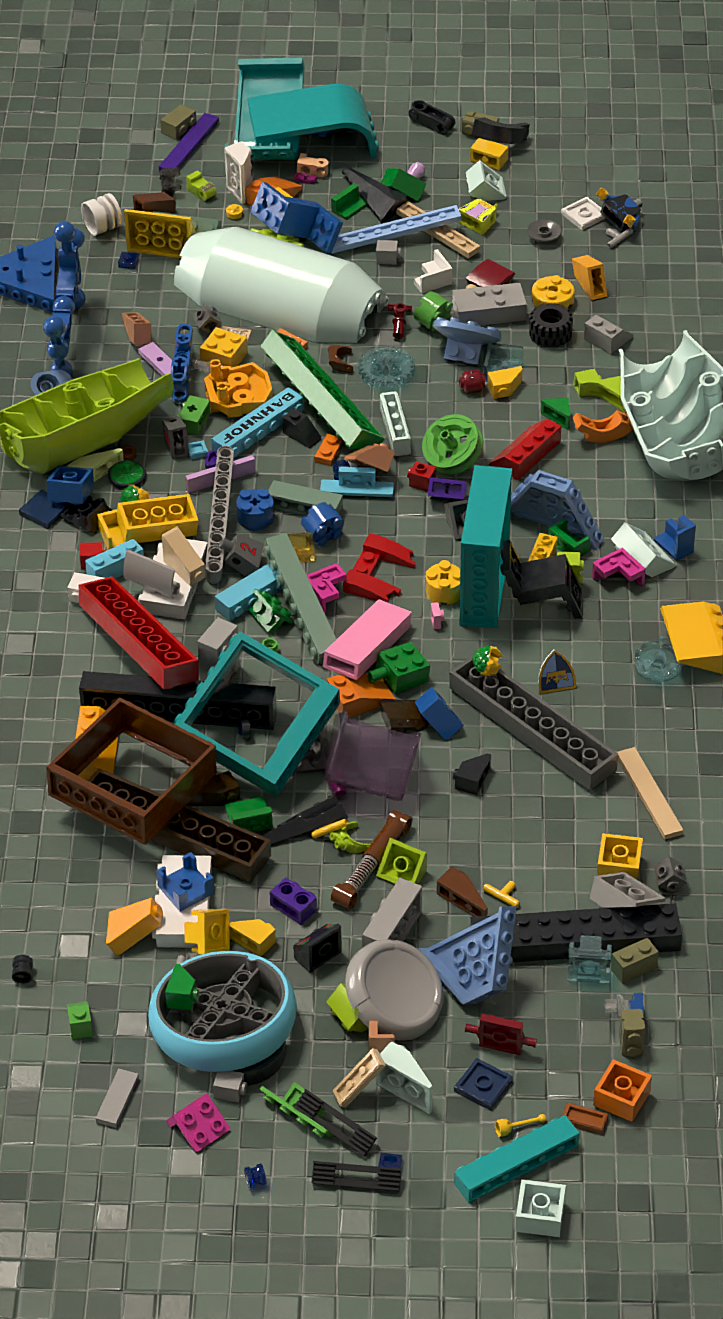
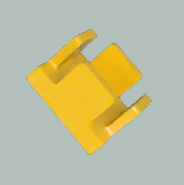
[184,909,230,954]

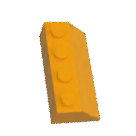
[75,706,119,780]

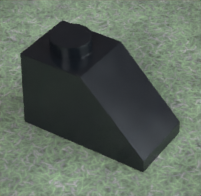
[282,408,321,448]
[453,753,491,795]

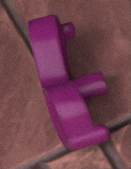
[294,173,317,183]

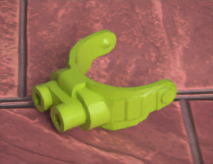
[330,821,370,854]

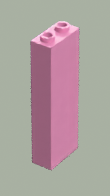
[323,599,412,680]

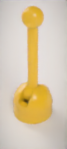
[495,1114,547,1137]

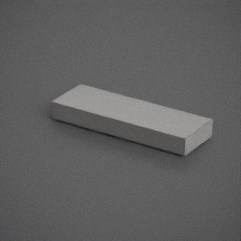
[95,1068,139,1128]

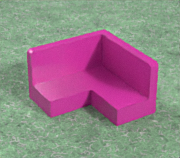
[592,547,646,585]
[307,563,346,613]

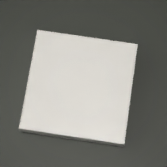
[561,197,606,230]

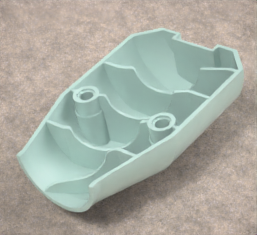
[619,330,723,481]

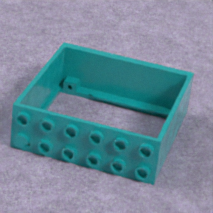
[459,465,512,629]
[174,631,340,798]

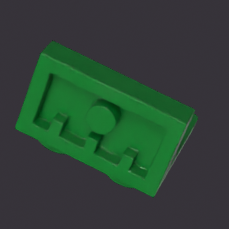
[225,797,273,832]

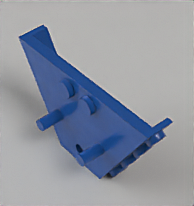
[0,236,57,312]

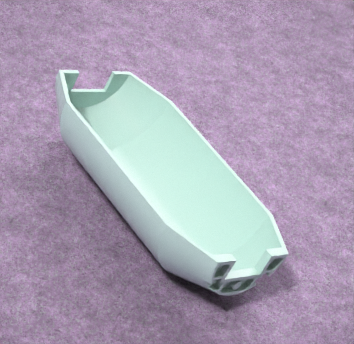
[174,227,389,343]

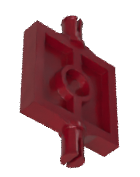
[465,1014,537,1055]

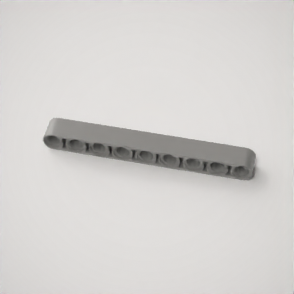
[205,446,234,584]

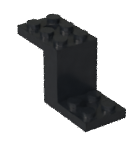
[500,540,582,619]

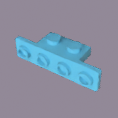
[320,467,394,497]

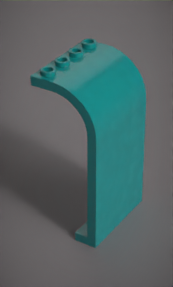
[225,58,305,160]
[247,84,379,158]

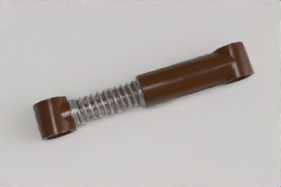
[330,809,413,910]

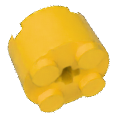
[426,560,460,605]

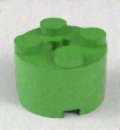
[414,291,453,333]

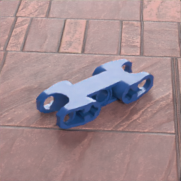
[170,324,194,403]

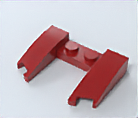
[343,533,415,603]

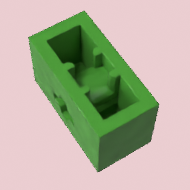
[177,395,211,435]

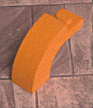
[573,410,633,443]

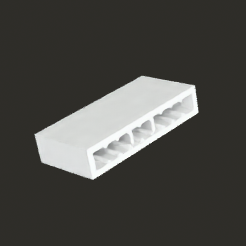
[138,539,208,620]
[152,855,212,948]

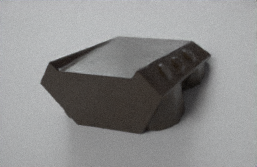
[379,699,428,736]

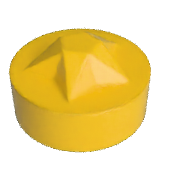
[226,204,243,219]

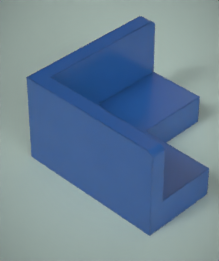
[654,515,696,561]
[415,687,464,740]

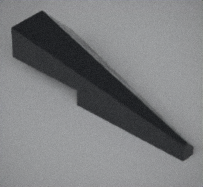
[342,166,407,223]
[262,794,348,844]

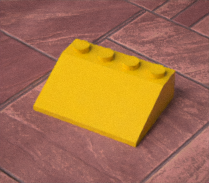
[124,209,196,258]
[660,601,723,674]

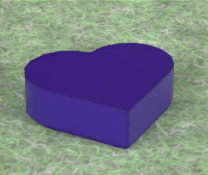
[205,450,217,469]

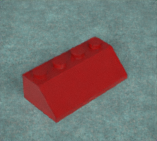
[489,419,562,480]

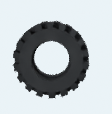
[529,303,573,347]

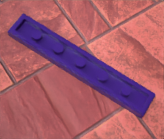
[158,113,219,175]

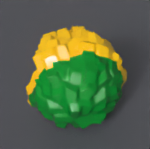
[120,485,149,503]
[472,646,503,676]

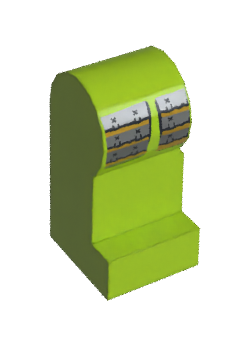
[186,170,217,201]

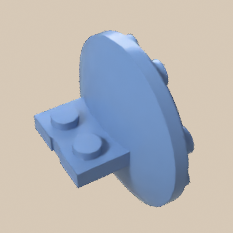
[433,317,502,365]

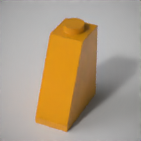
[572,255,607,300]
[106,897,163,955]

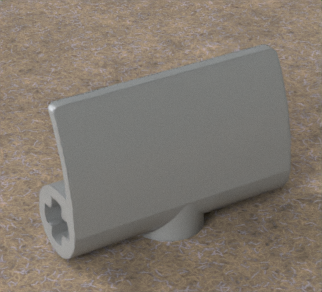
[123,550,180,598]

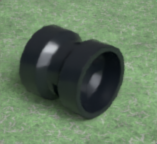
[12,954,33,984]

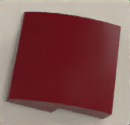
[466,259,515,287]

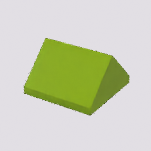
[376,838,427,884]

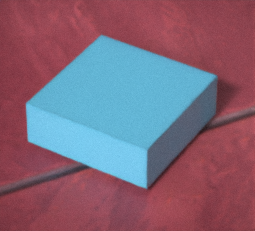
[188,440,208,460]

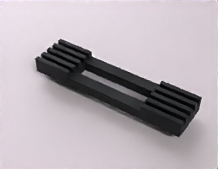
[293,1089,377,1156]
[311,1161,401,1191]

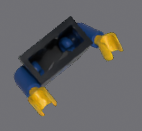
[596,187,642,233]

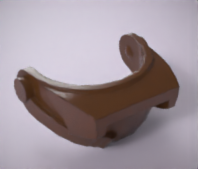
[328,345,353,373]

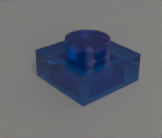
[118,252,139,269]

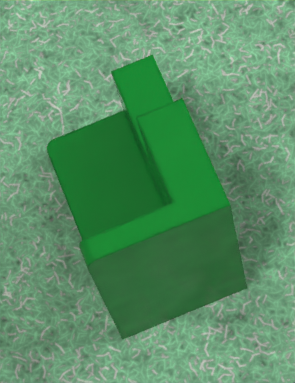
[381,168,427,201]

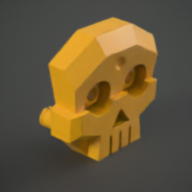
[204,359,273,418]

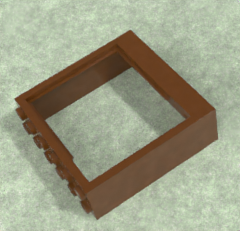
[46,698,217,845]

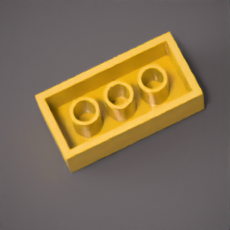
[116,494,199,543]

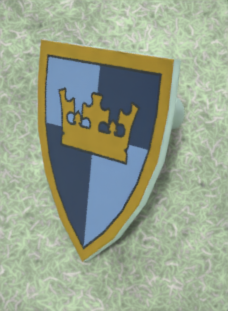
[538,649,577,694]

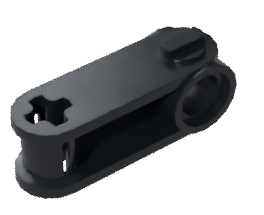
[408,100,456,134]

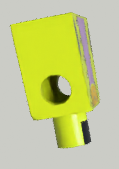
[458,199,498,235]

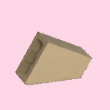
[162,526,205,586]

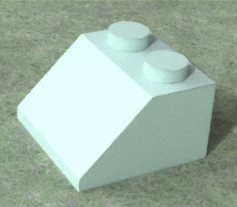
[466,160,507,201]

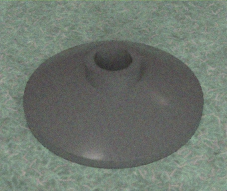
[527,219,561,242]

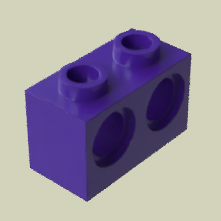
[428,477,468,501]
[270,877,317,925]

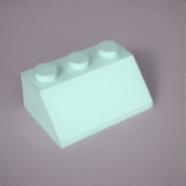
[611,522,676,577]

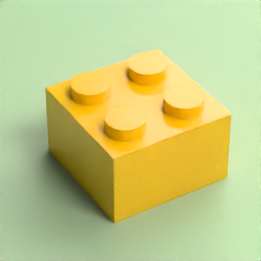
[200,327,248,367]
[597,833,643,880]

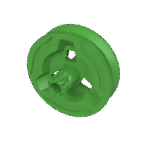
[422,414,484,475]

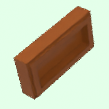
[562,1102,608,1135]

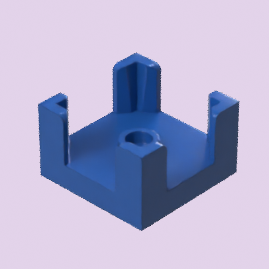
[156,852,214,912]

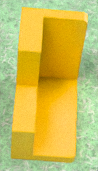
[97,509,124,550]

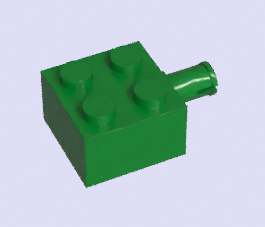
[367,642,431,693]

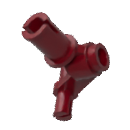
[388,303,412,339]

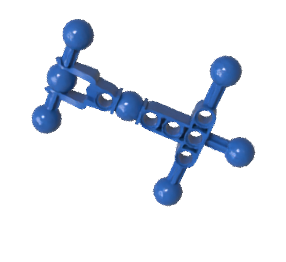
[43,221,86,376]

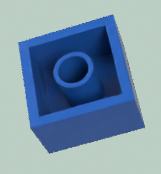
[47,466,94,505]

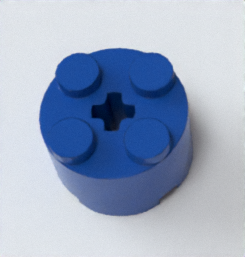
[236,489,274,530]
[301,502,344,547]

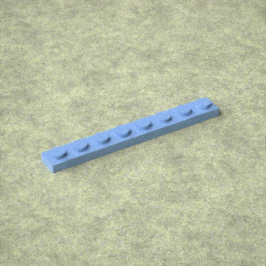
[332,205,461,254]

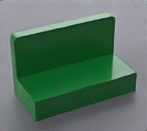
[331,183,368,219]

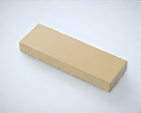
[333,1048,386,1108]

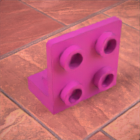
[165,1093,230,1152]

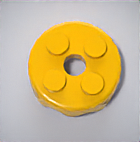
[531,275,575,308]

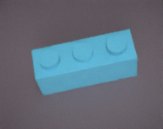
[85,538,144,578]

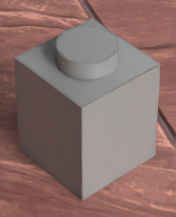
[376,240,401,265]
[213,1071,247,1103]

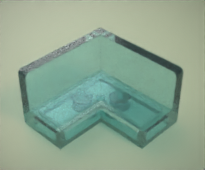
[484,343,523,382]

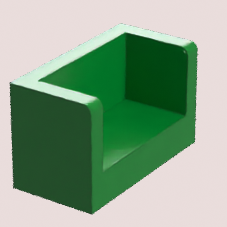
[549,519,591,557]

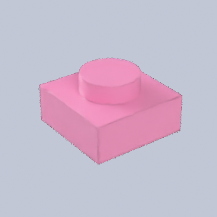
[431,602,444,630]

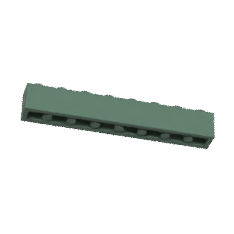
[263,533,337,665]

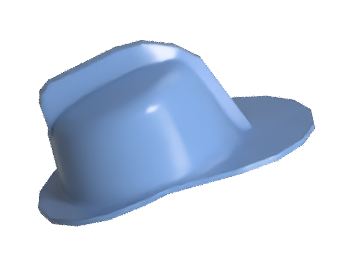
[30,370,72,395]

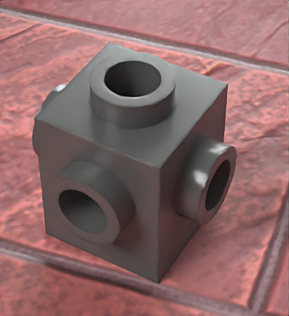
[193,304,222,334]
[654,856,687,893]

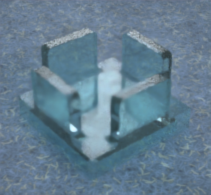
[567,935,612,983]

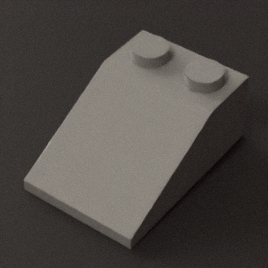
[589,872,665,908]

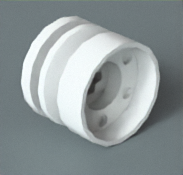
[81,193,123,236]

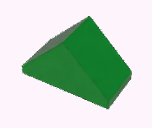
[541,398,571,430]

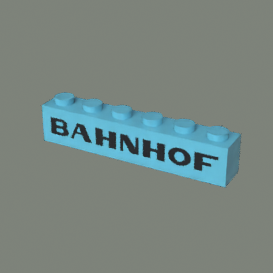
[211,387,304,457]

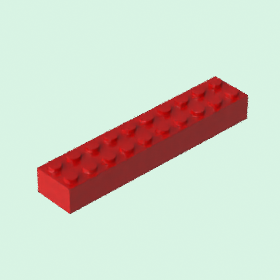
[78,576,199,689]

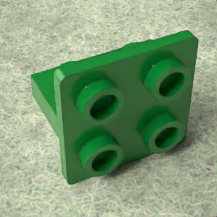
[249,588,295,634]

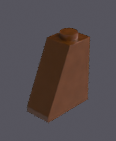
[133,192,176,214]

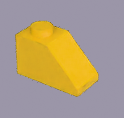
[487,366,523,399]
[229,919,276,957]

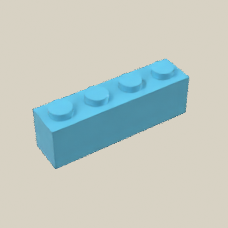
[215,563,283,621]

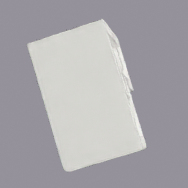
[414,249,452,293]

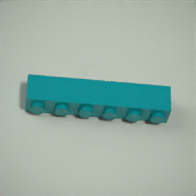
[454,1115,580,1203]

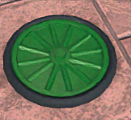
[108,460,146,488]

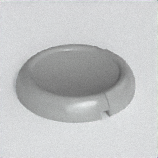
[345,939,443,1041]

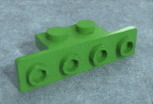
[260,1082,333,1138]

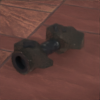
[159,167,182,197]

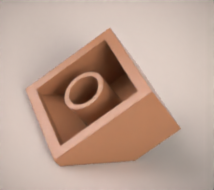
[344,443,395,473]

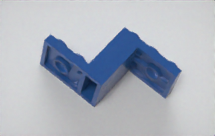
[250,182,343,253]

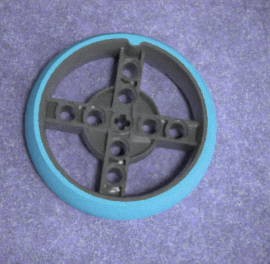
[148,951,297,1072]

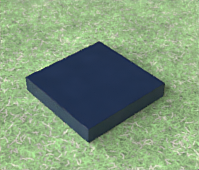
[19,489,70,529]
[454,1058,513,1110]

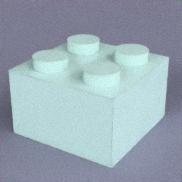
[515,1180,566,1237]

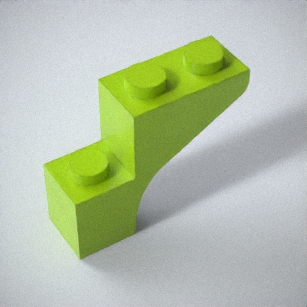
[574,369,626,412]

